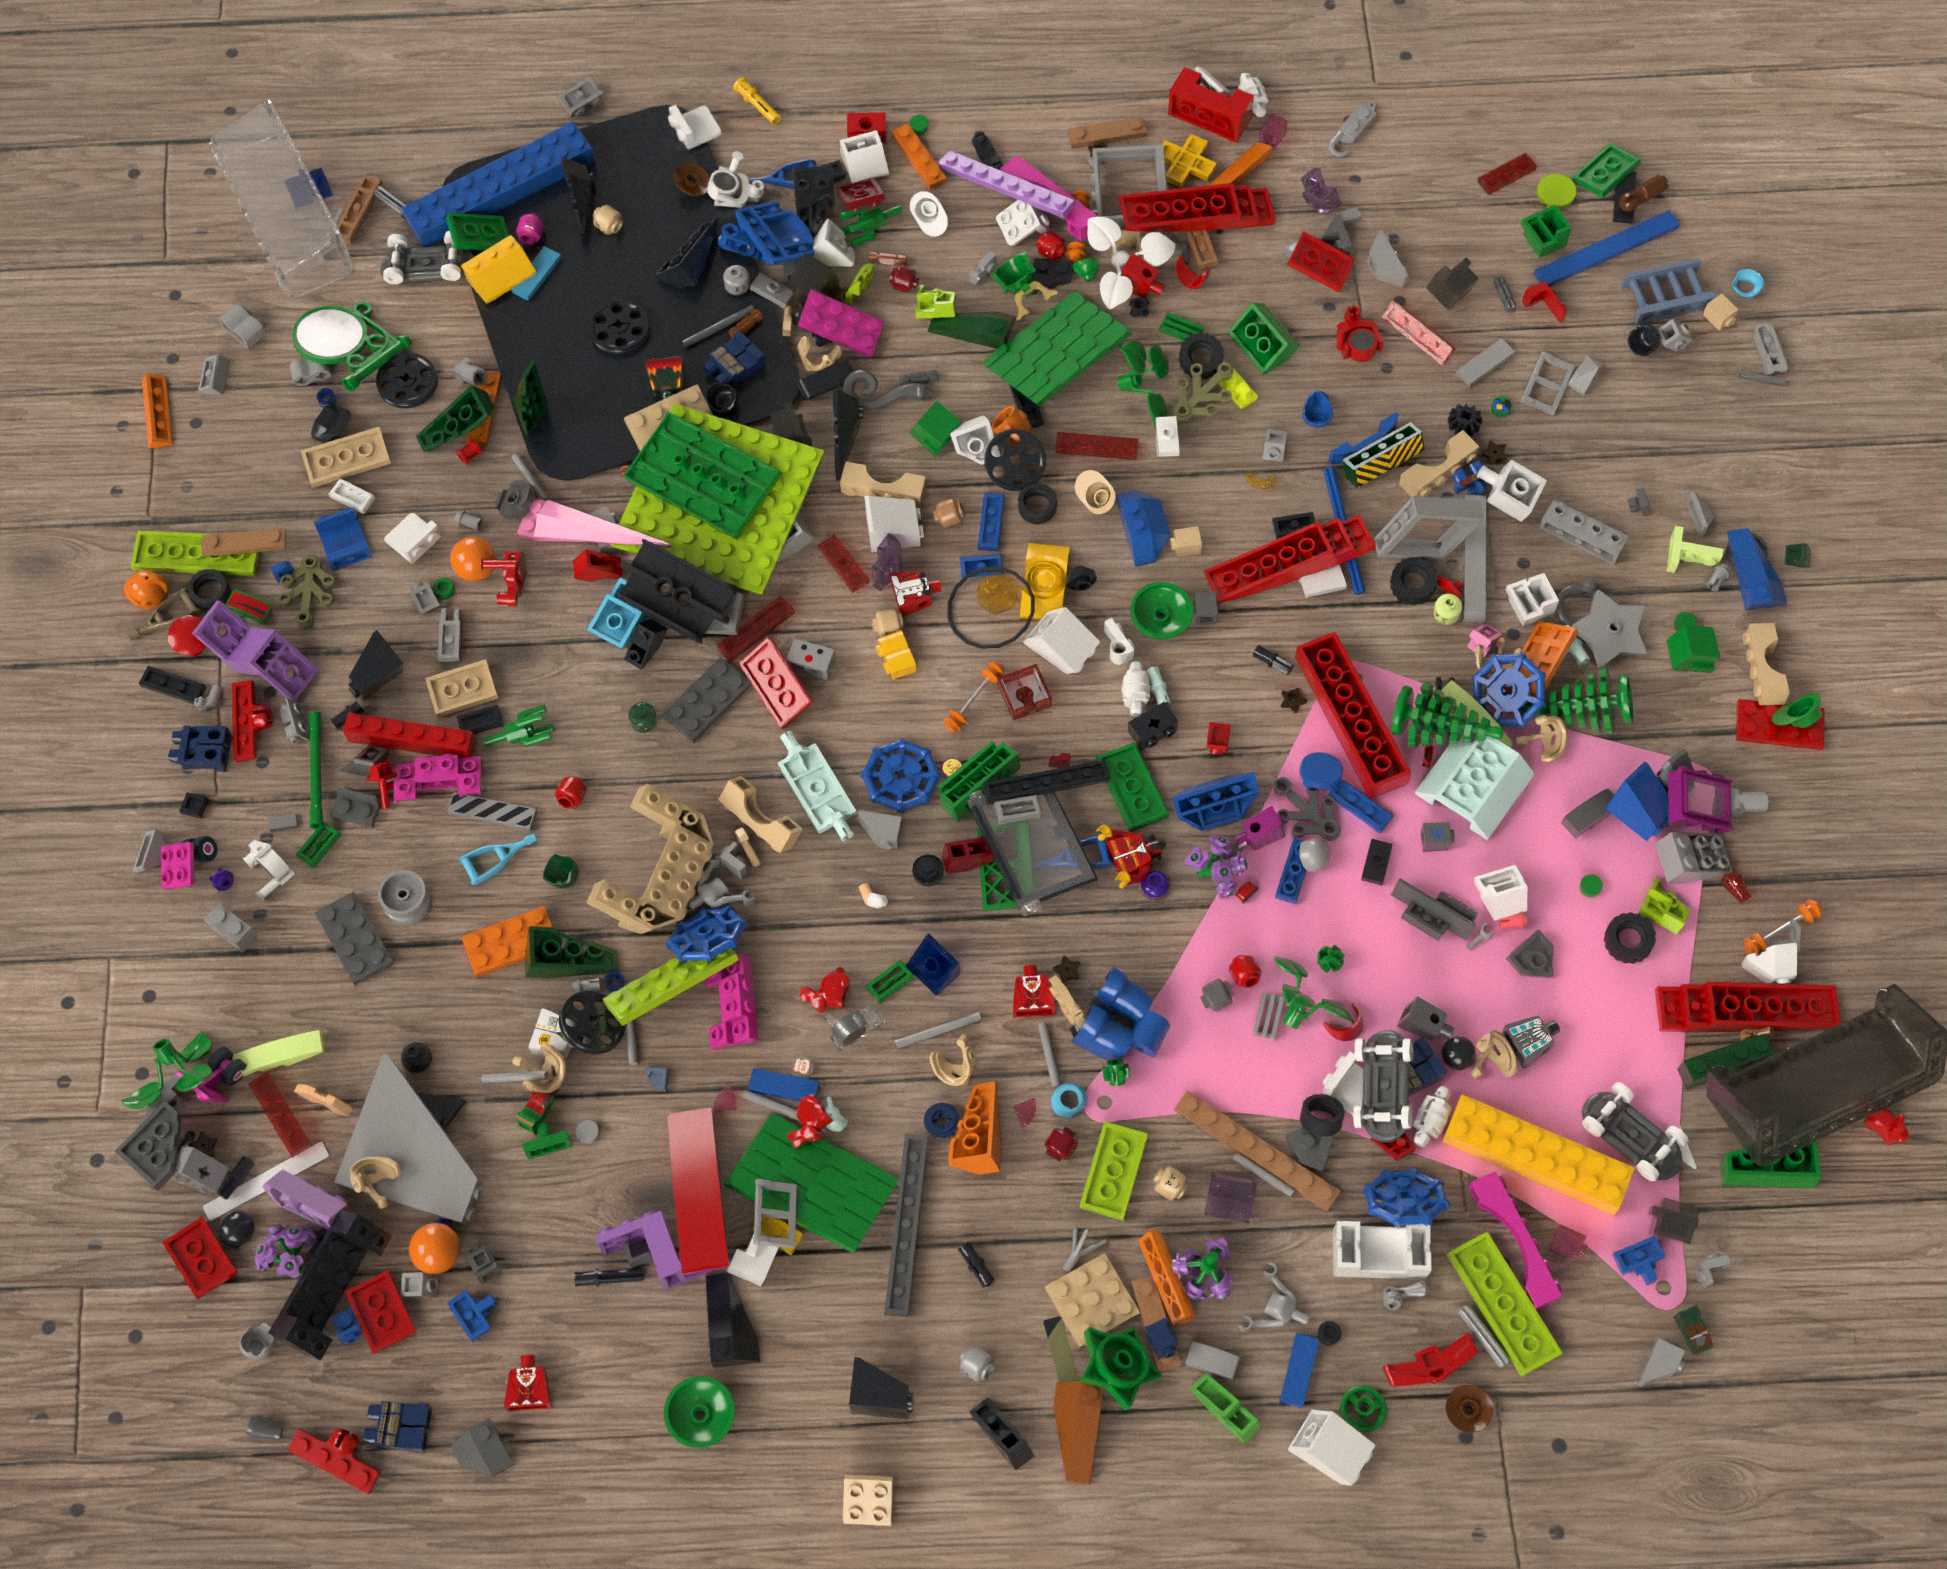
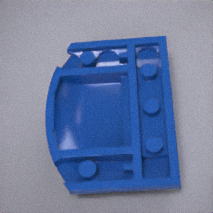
[735,201,815,265]

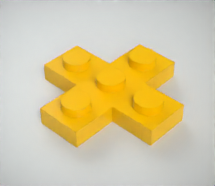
[1162,134,1217,188]

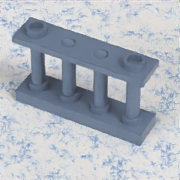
[1621,258,1716,325]

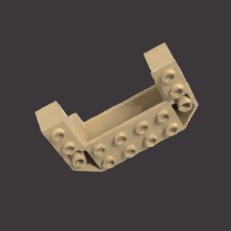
[586,784,714,934]

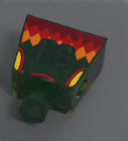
[644,356,684,400]

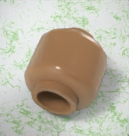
[933,498,965,528]

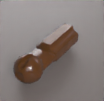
[1619,174,1669,212]

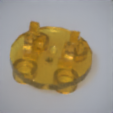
[976,574,1018,615]

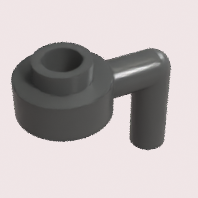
[1163,233,1190,265]

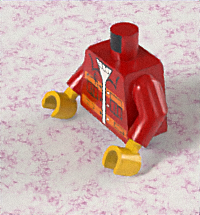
[1096,824,1161,889]

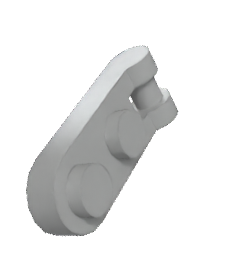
[1753,323,1787,375]

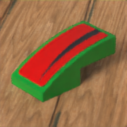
[225,589,273,625]

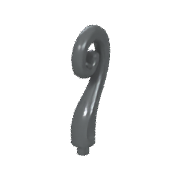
[843,370,932,410]

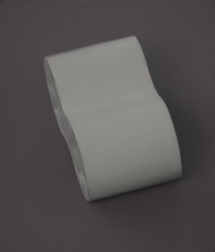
[290,359,331,386]

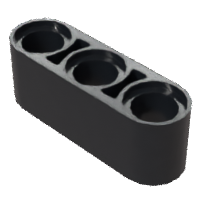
[796,360,854,401]

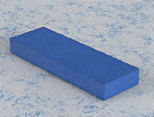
[978,493,1005,552]
[1328,779,1394,834]
[748,1068,819,1102]
[1279,1333,1319,1408]

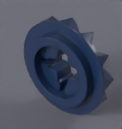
[924,1103,960,1139]

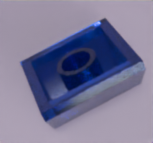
[906,934,961,995]

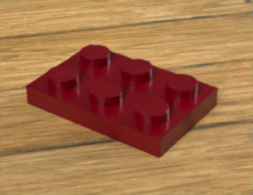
[836,178,885,211]

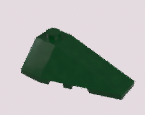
[928,312,1015,349]
[513,360,548,437]
[416,385,495,452]
[525,926,618,978]

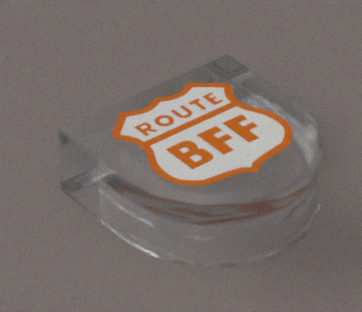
[790,1054,815,1079]

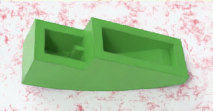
[1190,1373,1261,1444]

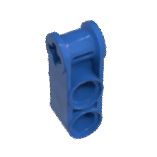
[718,223,765,262]

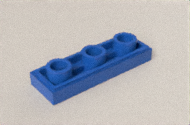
[1275,838,1306,904]

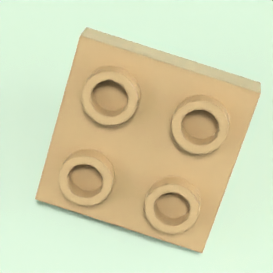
[843,1475,893,1526]

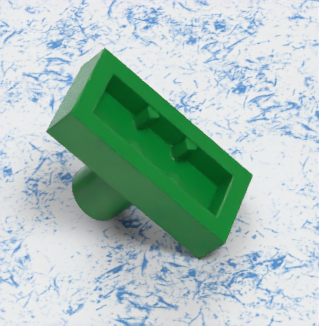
[522,1123,572,1160]

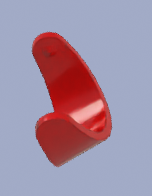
[1176,256,1210,289]
[1323,1002,1363,1041]

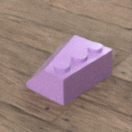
[263,1169,352,1229]

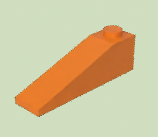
[948,1081,1001,1175]

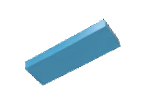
[511,246,561,301]

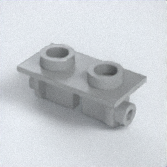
[280,698,310,744]

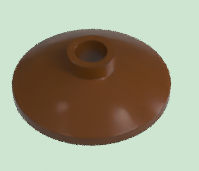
[673,162,710,197]
[1445,1385,1493,1433]

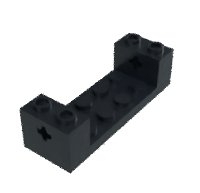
[268,1209,392,1361]

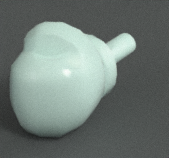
[825,1097,848,1132]

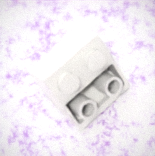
[840,130,889,183]

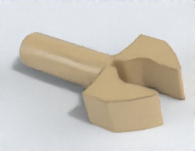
[782,305,793,336]
[735,828,760,867]

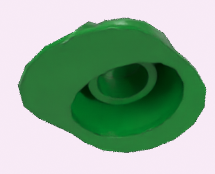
[1772,693,1823,728]

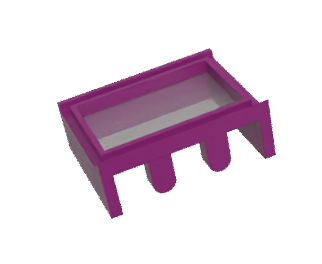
[1668,766,1735,834]

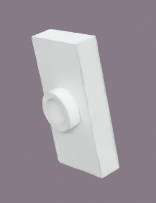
[329,479,376,514]

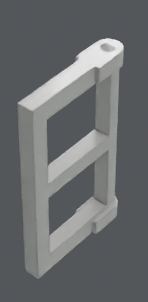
[1520,352,1575,415]
[753,1179,797,1249]

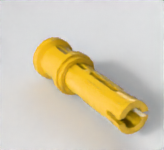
[733,77,781,125]

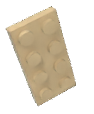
[624,385,713,451]
[301,427,391,488]

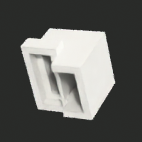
[1505,573,1559,627]
[1474,865,1528,921]
[727,1233,779,1287]

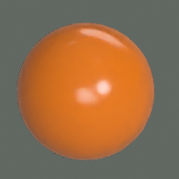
[450,536,496,582]
[409,1223,461,1274]

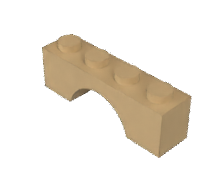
[1399,430,1479,497]
[840,462,926,508]
[1743,623,1790,705]
[718,776,803,853]

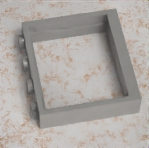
[1089,145,1167,227]
[1374,496,1484,561]

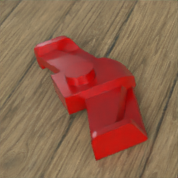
[1382,1331,1479,1387]

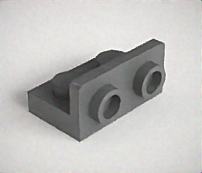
[331,787,381,828]

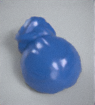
[1302,390,1333,428]

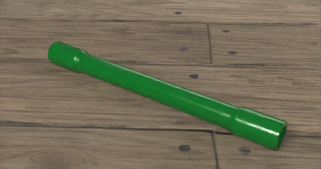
[308,711,323,829]

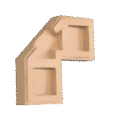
[294,1084,353,1116]

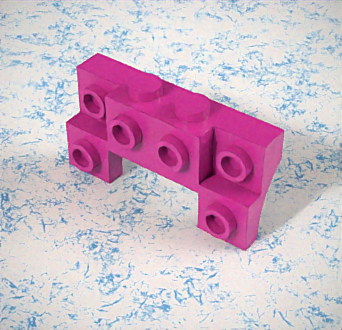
[393,753,483,803]
[705,954,759,1050]

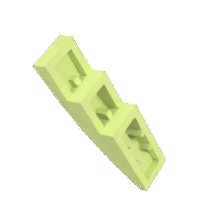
[1441,680,1513,747]
[232,1030,325,1077]

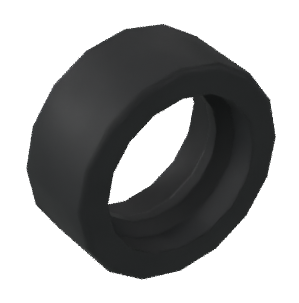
[1018,483,1057,524]
[188,569,231,611]
[1300,1094,1345,1136]

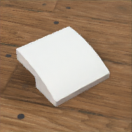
[1194,67,1233,98]
[1298,565,1347,598]

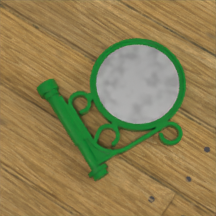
[292,302,412,392]

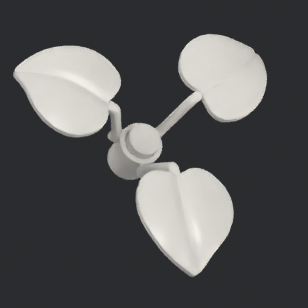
[1087,217,1175,309]

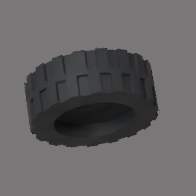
[1179,332,1224,379]
[1390,557,1438,605]
[1604,912,1656,964]

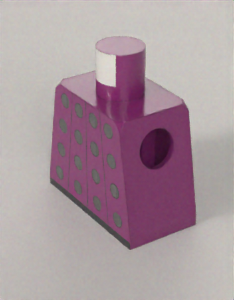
[1233,806,1285,850]

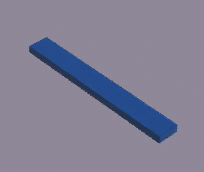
[1534,210,1680,286]

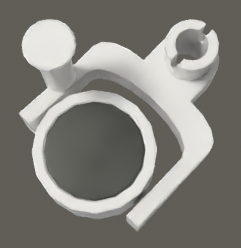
[707,151,764,208]
[243,840,295,901]

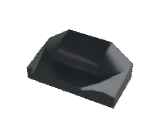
[311,403,351,443]
[1272,512,1316,539]

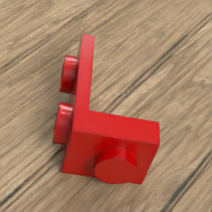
[1522,282,1567,323]
[1206,722,1231,754]

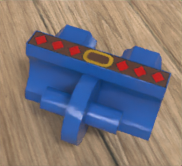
[1452,461,1491,495]

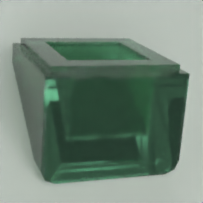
[1785,543,1811,568]

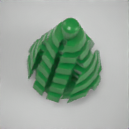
[1523,667,1634,735]
[1391,681,1503,748]

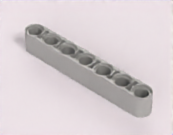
[1462,494,1486,624]

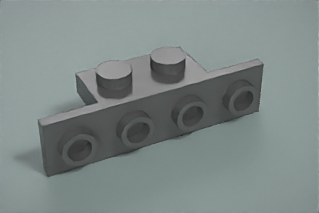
[1391,878,1476,941]

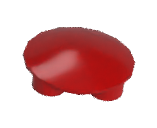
[167,615,207,656]

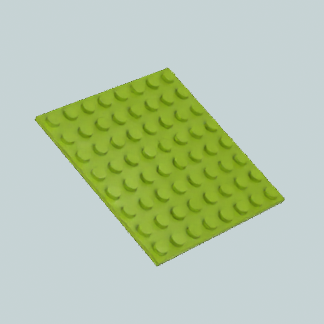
[610,403,825,596]

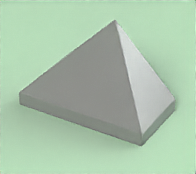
[1567,355,1605,395]
[1686,491,1716,537]
[132,829,166,873]

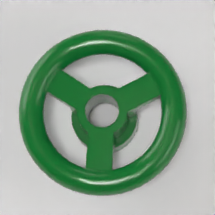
[1340,1385,1387,1433]

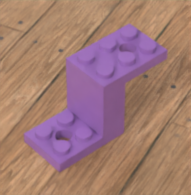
[192,601,319,702]
[595,1210,730,1290]

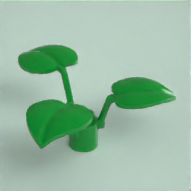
[1117,341,1169,429]
[1273,956,1355,1029]
[121,1031,212,1109]

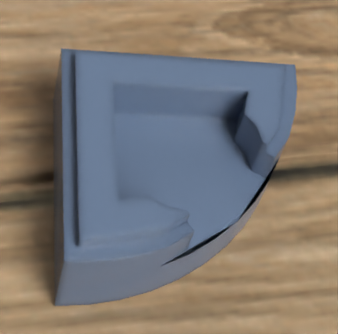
[646,1066,669,1092]

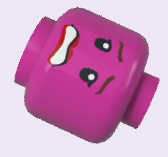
[516,214,545,244]

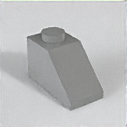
[858,810,902,850]
[1636,1338,1686,1387]

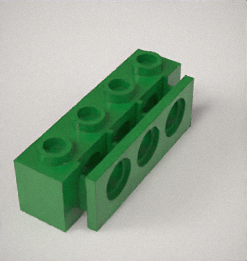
[938,741,1021,821]

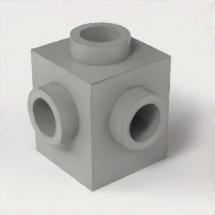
[1657,319,1693,351]

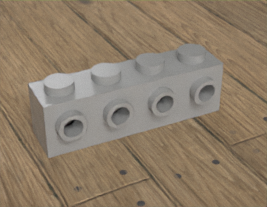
[1539,500,1629,565]

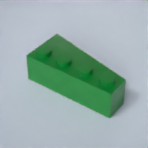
[1720,1135,1821,1188]

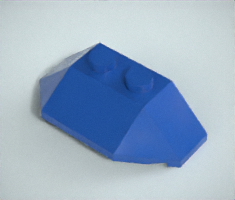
[1116,491,1170,567]
[1172,772,1260,831]

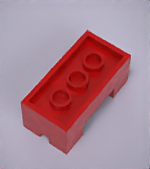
[1168,67,1254,143]

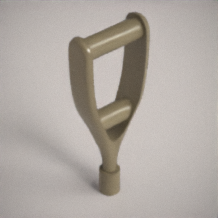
[127,588,201,641]

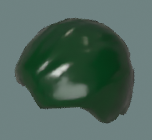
[543,854,579,889]

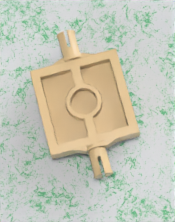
[1049,975,1085,1030]

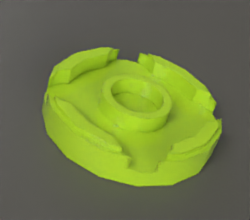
[1536,174,1576,210]

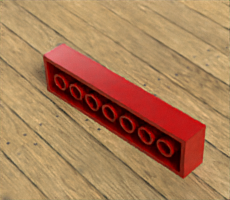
[1295,631,1412,799]

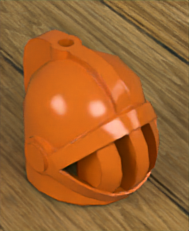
[991,406,1032,447]
[123,570,168,610]

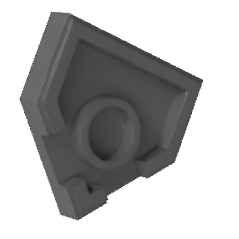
[1505,929,1554,978]
[1285,1127,1334,1172]

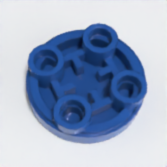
[1299,752,1343,790]

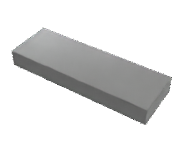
[1456,338,1515,387]

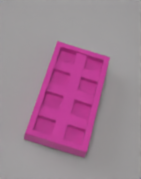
[798,289,884,358]

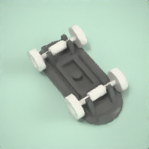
[380,231,474,284]
[1353,1030,1413,1142]
[1582,1082,1688,1181]

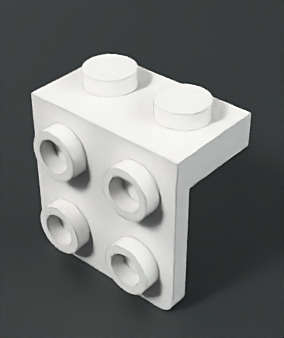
[668,105,721,150]
[996,200,1051,247]
[384,513,442,564]
[1322,1051,1363,1115]

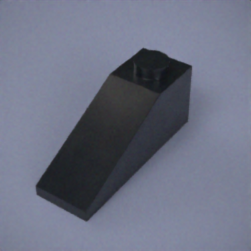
[969,1398,1034,1471]

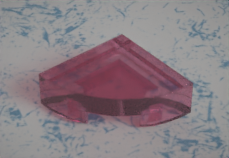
[714,1086,737,1113]
[1013,1098,1036,1128]

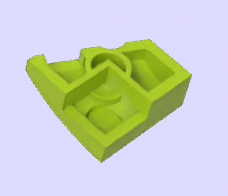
[845,263,874,304]
[915,285,956,319]
[1638,877,1690,934]

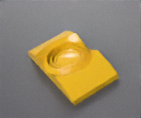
[1020,543,1070,620]

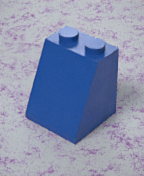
[1605,762,1671,841]

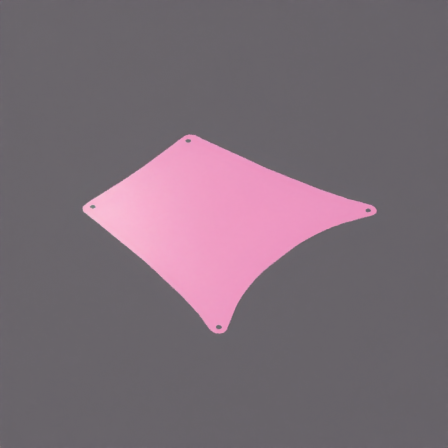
[1084,660,1714,1310]

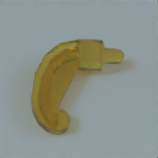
[1245,472,1277,489]

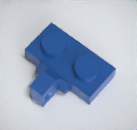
[1612,1236,1666,1286]
[447,1290,498,1342]

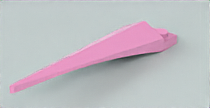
[517,498,671,548]

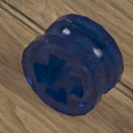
[316,388,337,408]
[604,971,625,993]

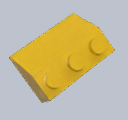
[461,235,537,304]

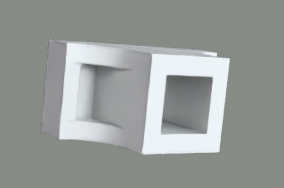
[1156,416,1180,457]

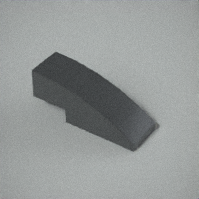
[1561,788,1614,839]

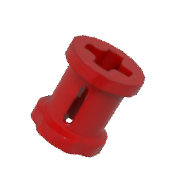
[455,439,483,465]

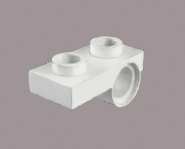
[1104,618,1135,665]

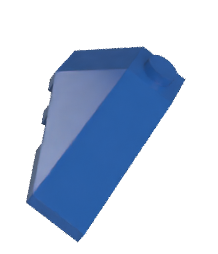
[1727,528,1787,611]

